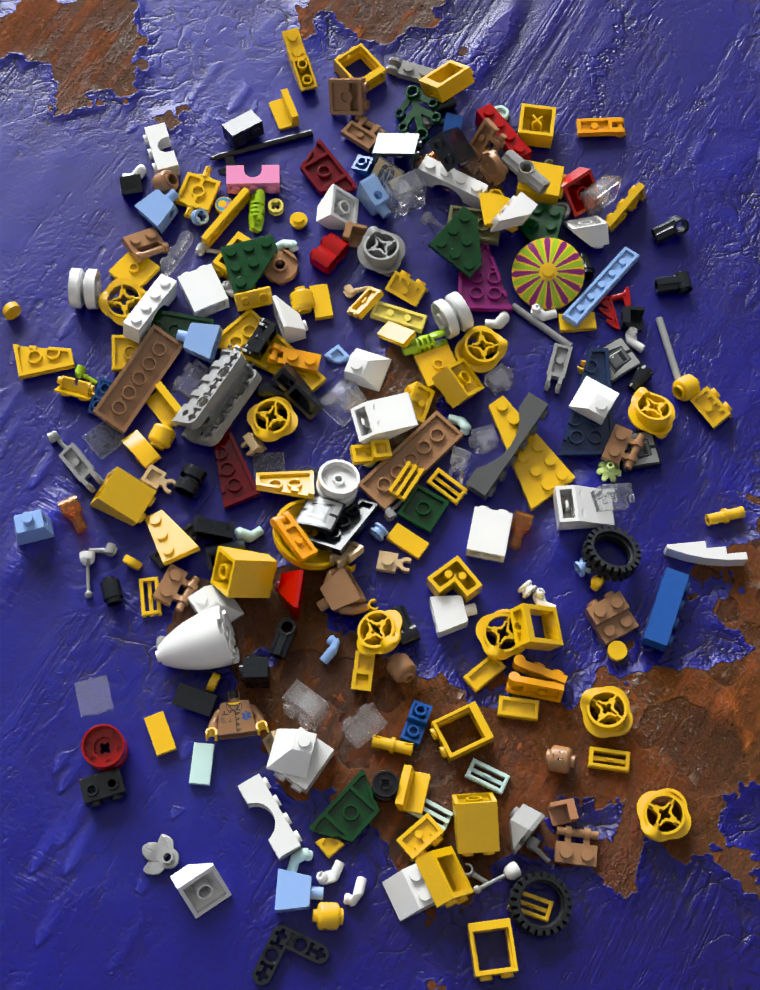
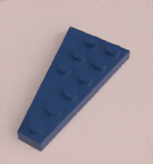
[558,348,614,457]

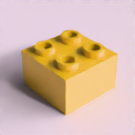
[518,103,556,149]

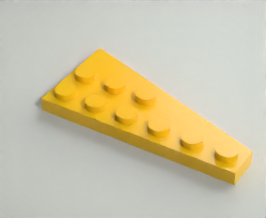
[218,309,326,392]
[488,396,575,512]

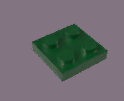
[397,484,450,535]

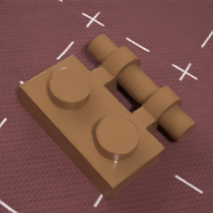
[341,115,386,153]
[469,118,507,156]
[601,424,645,470]
[152,564,200,612]
[554,825,599,868]

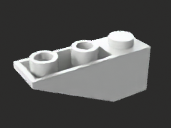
[490,192,538,232]

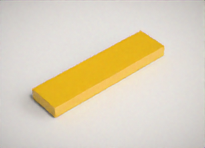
[201,187,250,248]

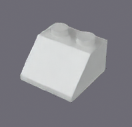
[382,863,435,922]

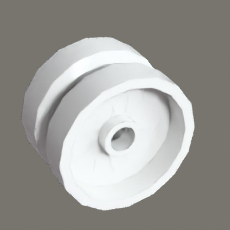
[68,268,101,309]
[431,291,474,339]
[315,459,360,508]

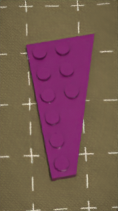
[458,243,513,313]

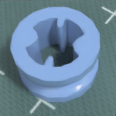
[191,208,209,226]
[369,522,389,541]
[573,558,591,577]

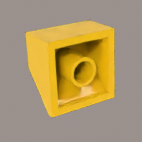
[432,358,485,408]

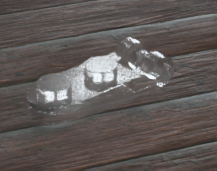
[160,230,194,276]

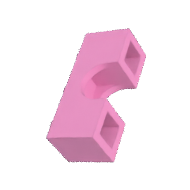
[226,165,280,194]

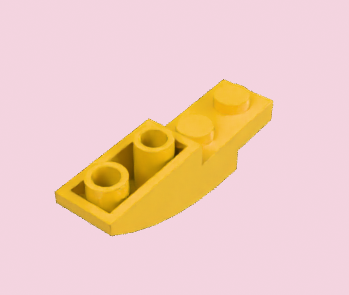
[282,28,318,92]

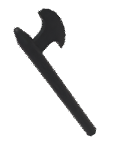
[210,129,313,175]

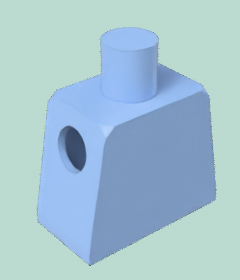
[356,173,392,219]
[135,189,179,234]
[176,323,223,364]
[13,510,55,546]
[275,869,324,913]

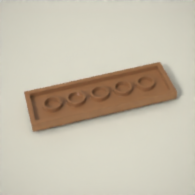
[92,324,183,434]
[358,410,464,512]

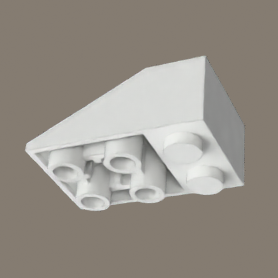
[350,392,419,444]
[553,485,615,531]

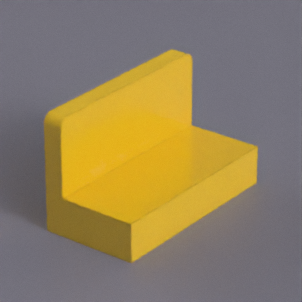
[269,88,299,131]
[145,381,181,424]
[395,764,431,814]

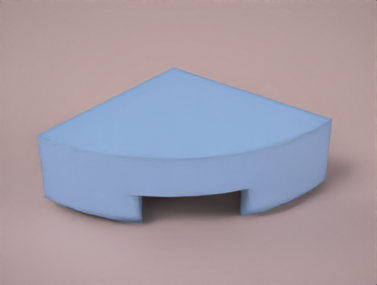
[324,345,350,363]

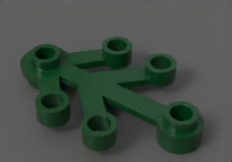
[395,85,442,144]

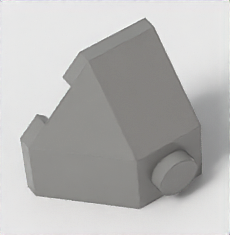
[508,804,545,855]

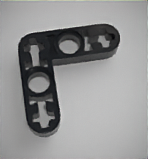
[252,925,329,986]

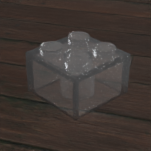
[385,169,427,218]
[282,679,330,732]

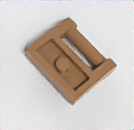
[122,227,170,263]

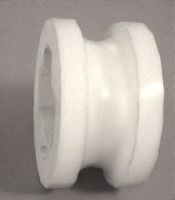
[518,580,537,599]

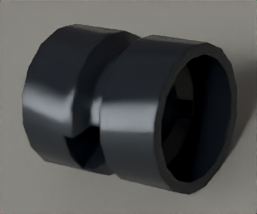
[173,463,207,499]
[372,770,399,803]

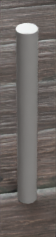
[512,303,573,347]
[655,317,681,380]

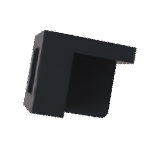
[119,174,143,195]
[620,306,645,332]

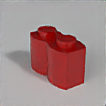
[309,232,349,275]

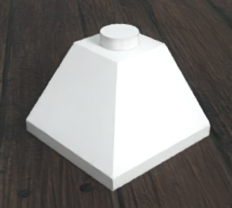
[316,184,359,230]
[563,215,609,248]
[272,295,308,343]
[344,348,391,392]
[569,376,620,425]
[188,585,244,622]
[266,729,317,779]
[170,863,232,919]

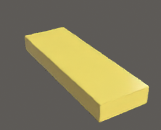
[370,301,428,334]

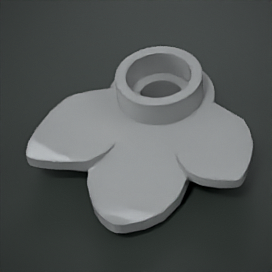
[142,834,180,875]

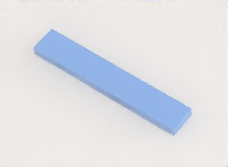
[562,246,640,328]

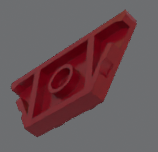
[300,139,358,195]

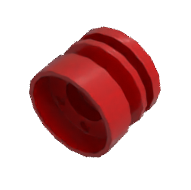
[81,724,129,772]

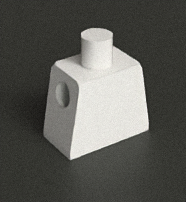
[429,595,477,638]

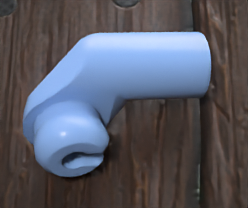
[320,635,340,664]

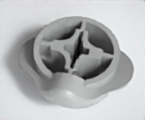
[357,226,405,277]

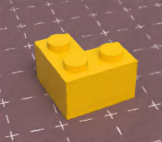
[426,555,482,604]

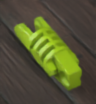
[248,189,265,234]
[401,329,448,356]

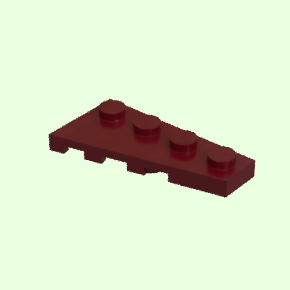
[214,429,260,510]

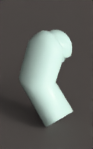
[276,239,299,253]
[448,414,471,435]
[234,526,265,543]
[287,847,313,873]

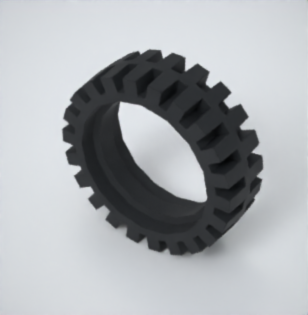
[581,525,641,582]
[508,872,573,937]

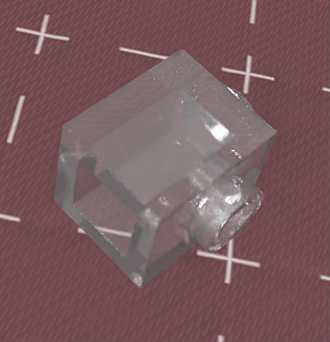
[484,363,514,396]
[468,424,499,454]

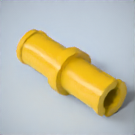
[705,506,745,526]
[371,734,414,756]

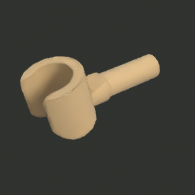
[343,284,369,299]

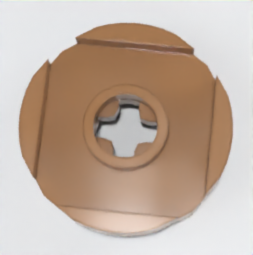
[478,149,508,186]
[264,249,298,286]

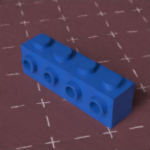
[641,567,691,651]

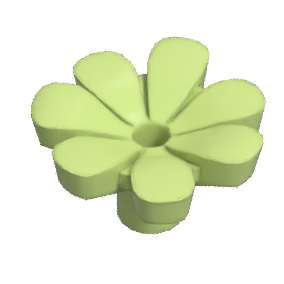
[596,461,622,482]

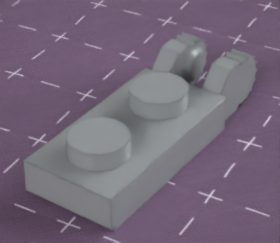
[385,56,435,84]
[544,343,573,394]
[59,443,105,493]

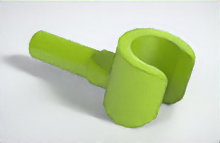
[75,364,98,385]

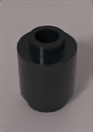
[100,576,123,607]

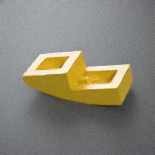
[121,430,161,469]
[349,439,392,465]
[351,650,375,692]

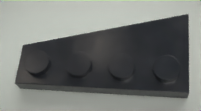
[308,498,379,556]

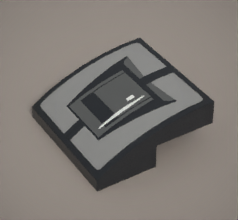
[601,336,643,385]
[621,431,662,473]
[296,496,346,536]

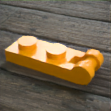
[576,117,626,138]
[267,343,322,374]
[270,511,318,563]
[512,654,568,684]
[505,672,565,703]

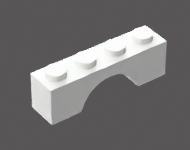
[417,155,489,209]
[123,274,177,344]
[238,774,302,861]

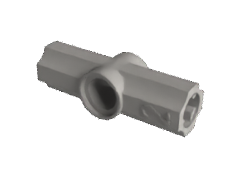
[501,149,550,194]

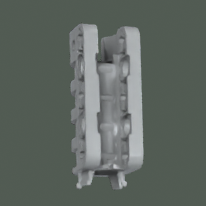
[171,344,262,447]

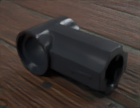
[651,215,689,244]
[654,271,693,295]
[392,605,421,647]
[269,618,297,660]

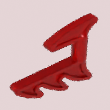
[599,287,631,331]

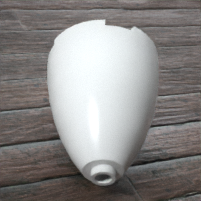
[155,605,240,670]

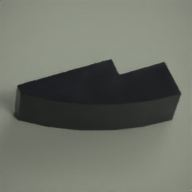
[271,362,323,420]

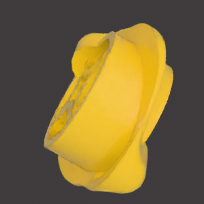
[98,278,146,326]
[454,326,508,373]
[628,387,675,439]
[247,396,298,442]
[476,609,525,660]
[357,610,402,655]
[580,686,633,738]
[637,788,691,842]

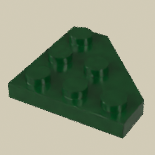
[517,204,566,242]
[428,206,482,280]
[220,234,278,296]

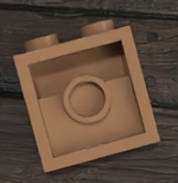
[328,77,370,115]
[584,590,639,646]

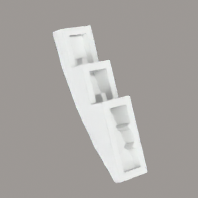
[663,541,748,566]

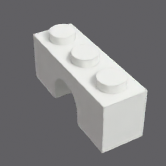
[143,122,180,176]

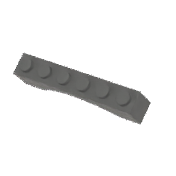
[466,392,549,501]

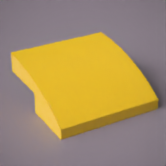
[479,193,518,233]

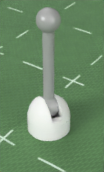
[79,551,95,598]
[473,861,522,894]

